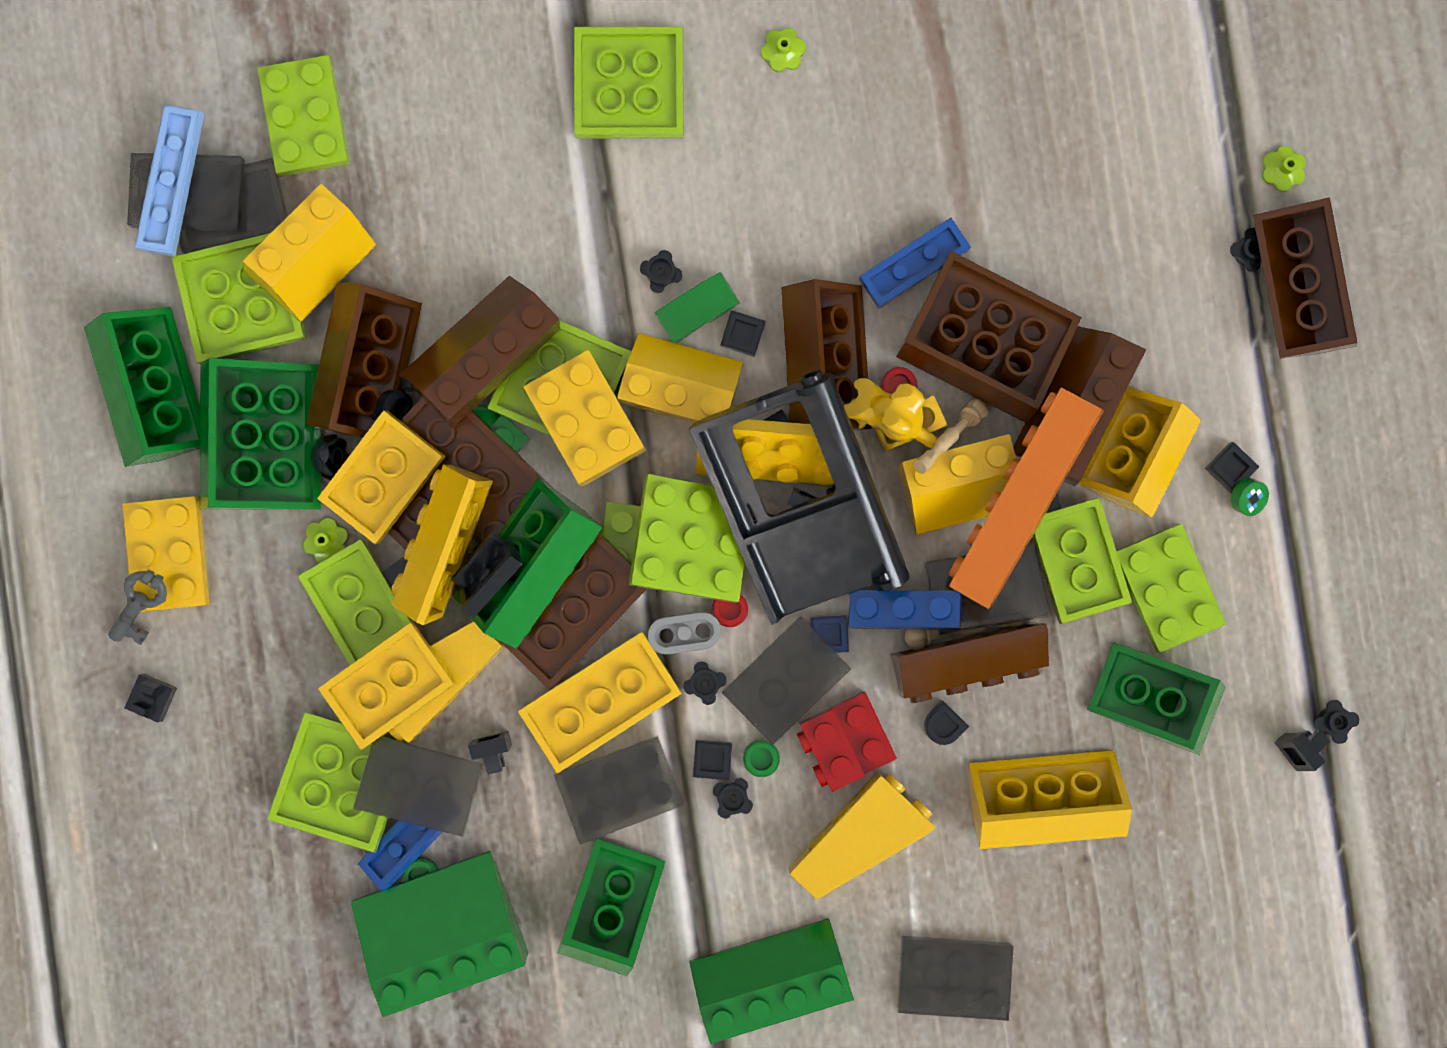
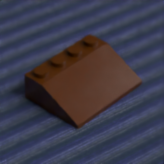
[896,251,1082,423]

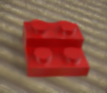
[796,691,897,792]

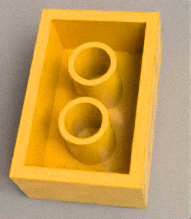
[523,350,646,487]

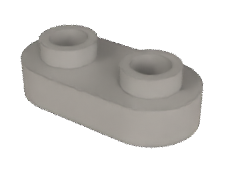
[648,612,721,654]

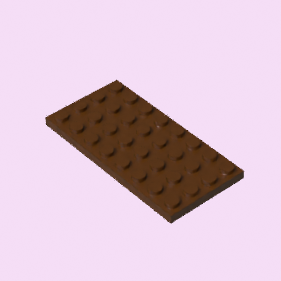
[388,398,648,690]

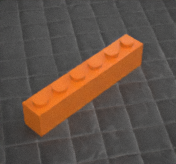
[948,387,1104,609]

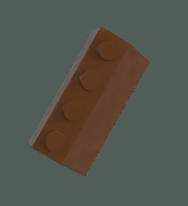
[1253,197,1358,359]
[400,276,560,428]
[781,279,872,431]
[306,283,422,438]
[1013,326,1147,487]
[890,622,1049,703]

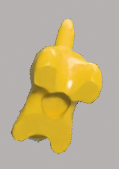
[844,378,937,449]

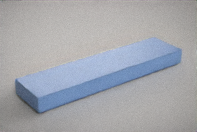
[135,104,204,257]

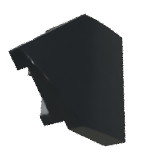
[451,532,522,618]

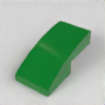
[655,272,740,343]

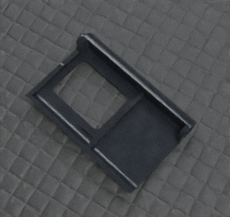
[689,369,910,625]

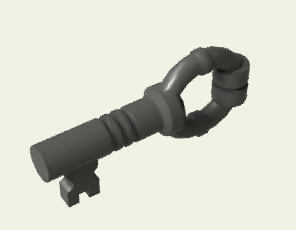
[108,569,167,645]

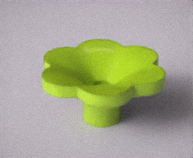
[761,28,806,73]
[1262,146,1306,192]
[303,518,349,563]

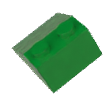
[1087,642,1226,756]
[557,838,666,976]

